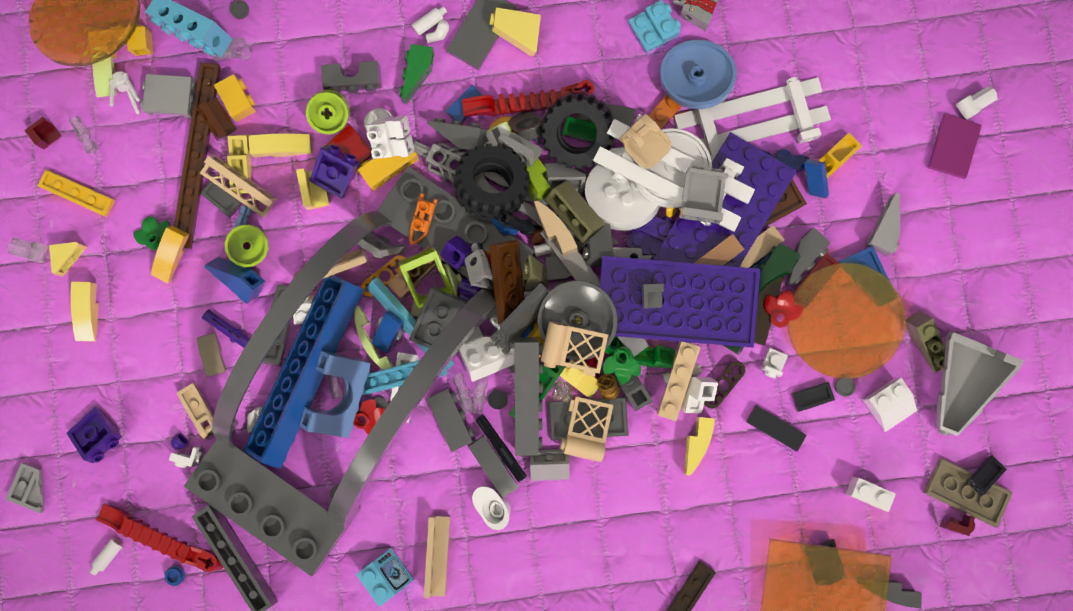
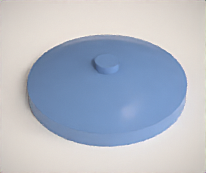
[660,40,737,109]

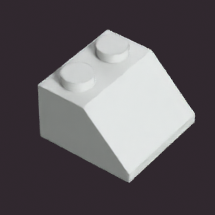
[862,378,917,432]

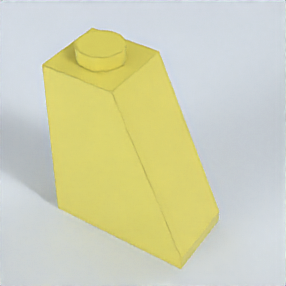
[489,8,541,56]
[560,360,598,399]

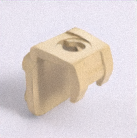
[619,114,671,169]

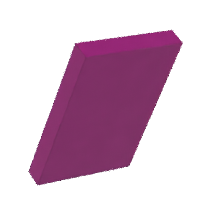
[928,114,982,179]

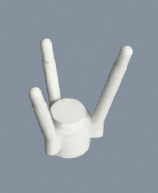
[109,71,140,114]

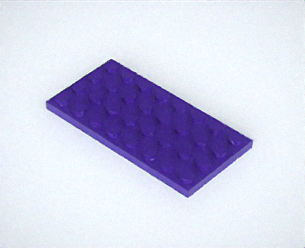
[653,132,797,267]
[600,256,760,348]

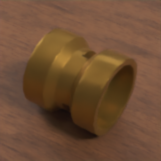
[597,374,620,400]

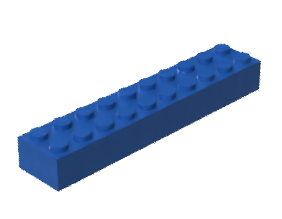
[243,275,364,469]

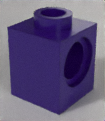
[440,235,473,270]

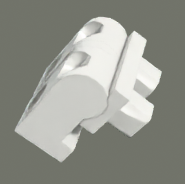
[366,115,415,159]

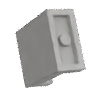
[141,74,197,119]
[679,166,728,224]

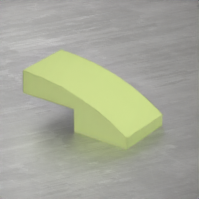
[92,56,118,97]

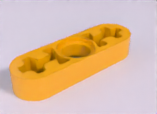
[361,255,406,297]

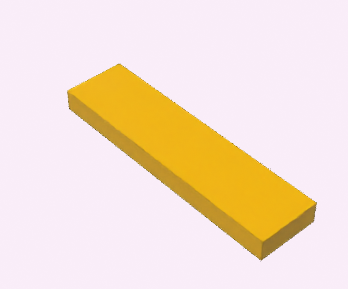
[37,169,115,217]

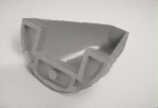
[935,331,1024,436]

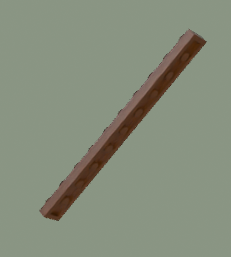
[174,62,221,249]

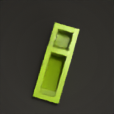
[526,158,551,202]

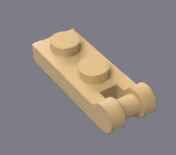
[176,383,214,439]

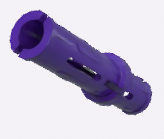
[202,309,250,348]

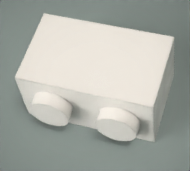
[845,476,896,512]

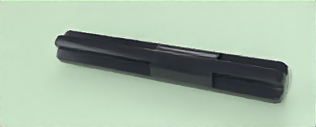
[476,415,527,482]

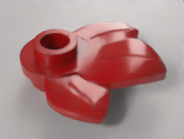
[764,290,803,328]
[353,399,385,435]

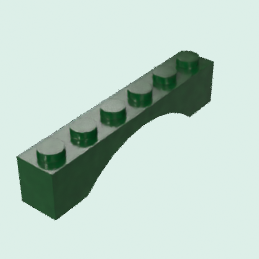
[723,243,801,355]

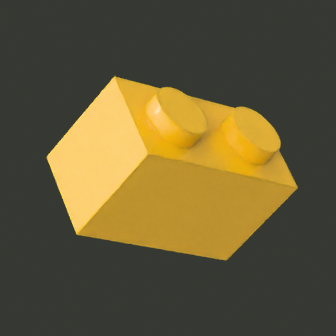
[214,74,256,122]

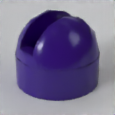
[171,433,189,450]

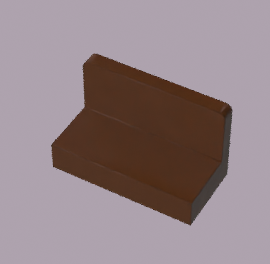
[196,98,237,141]

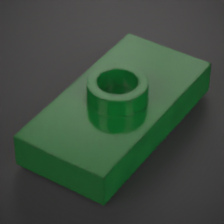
[562,116,596,143]

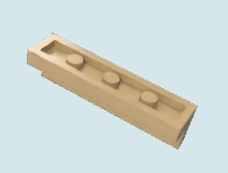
[200,154,277,218]
[424,515,450,598]

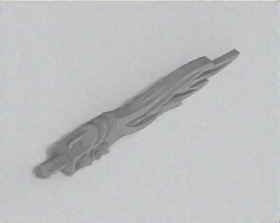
[413,141,618,245]

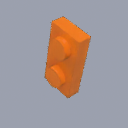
[648,95,682,130]

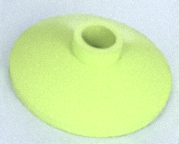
[444,263,462,297]

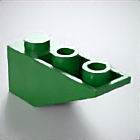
[400,44,435,104]

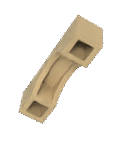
[656,342,700,421]

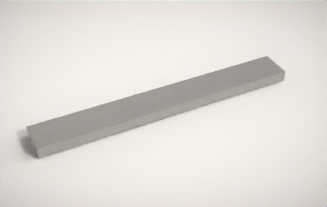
[540,231,649,357]

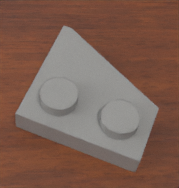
[357,233,405,258]
[5,463,44,513]

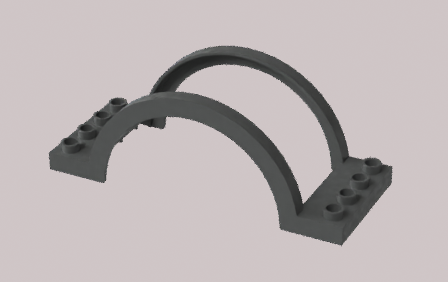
[184,166,535,577]

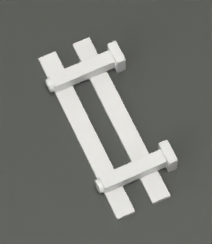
[674,77,831,161]
[593,114,755,232]

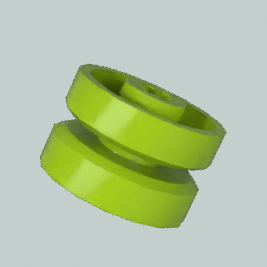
[306,89,350,135]
[224,224,269,267]

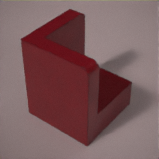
[24,117,61,149]

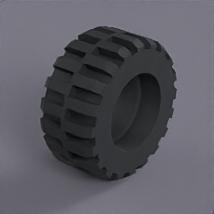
[541,92,614,169]
[454,144,530,221]

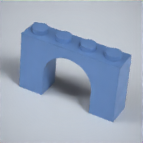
[299,351,371,438]

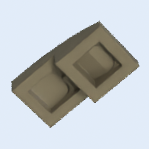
[196,332,227,377]

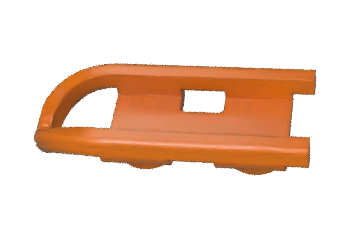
[409,193,438,245]

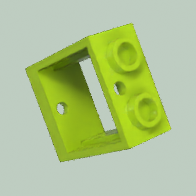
[398,247,454,308]

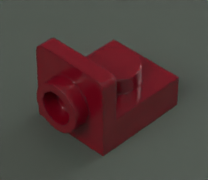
[940,515,975,536]

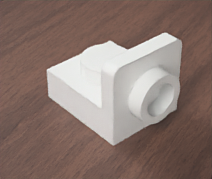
[760,348,788,379]

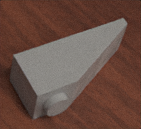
[865,192,900,256]

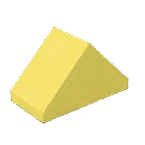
[49,242,87,277]

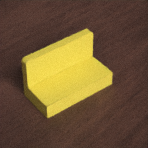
[296,168,329,210]

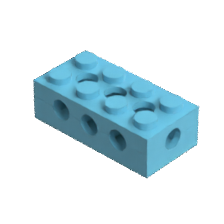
[145,0,233,58]

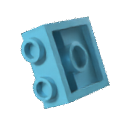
[628,0,681,54]

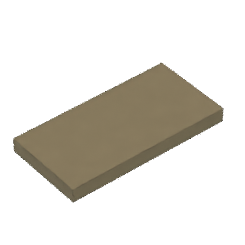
[923,458,1013,528]

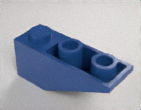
[204,257,266,304]

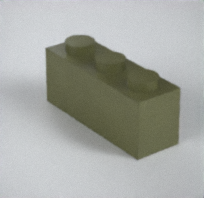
[545,181,605,243]

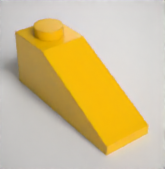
[358,152,419,192]

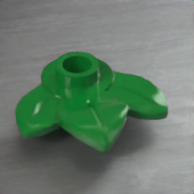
[133,216,170,250]
[603,346,641,385]

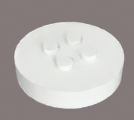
[633,128,712,208]
[585,155,660,231]

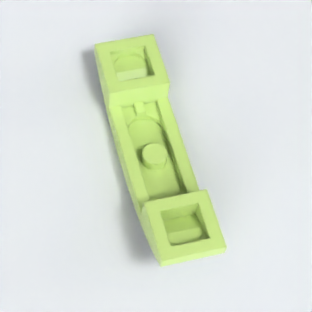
[355,305,394,370]

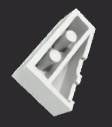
[458,337,514,382]

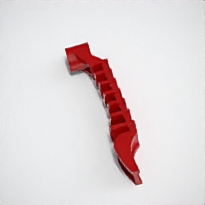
[462,80,594,117]
[96,504,224,572]

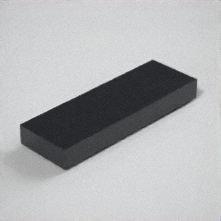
[746,405,807,452]

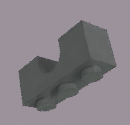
[321,61,382,93]

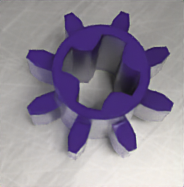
[457,277,482,301]

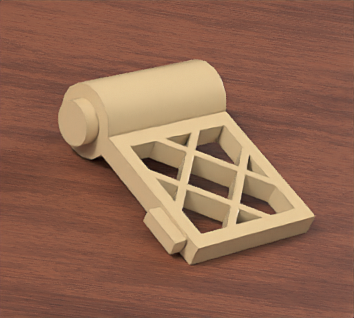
[541,321,608,377]
[560,396,613,462]

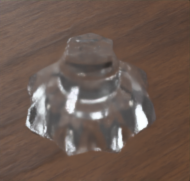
[552,380,573,402]

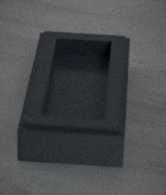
[791,382,835,412]
[966,455,1007,496]

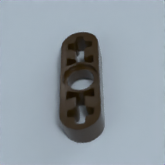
[704,361,745,409]

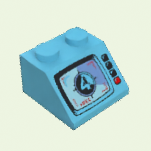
[356,547,414,607]

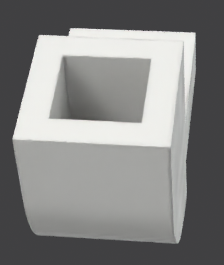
[682,377,718,413]

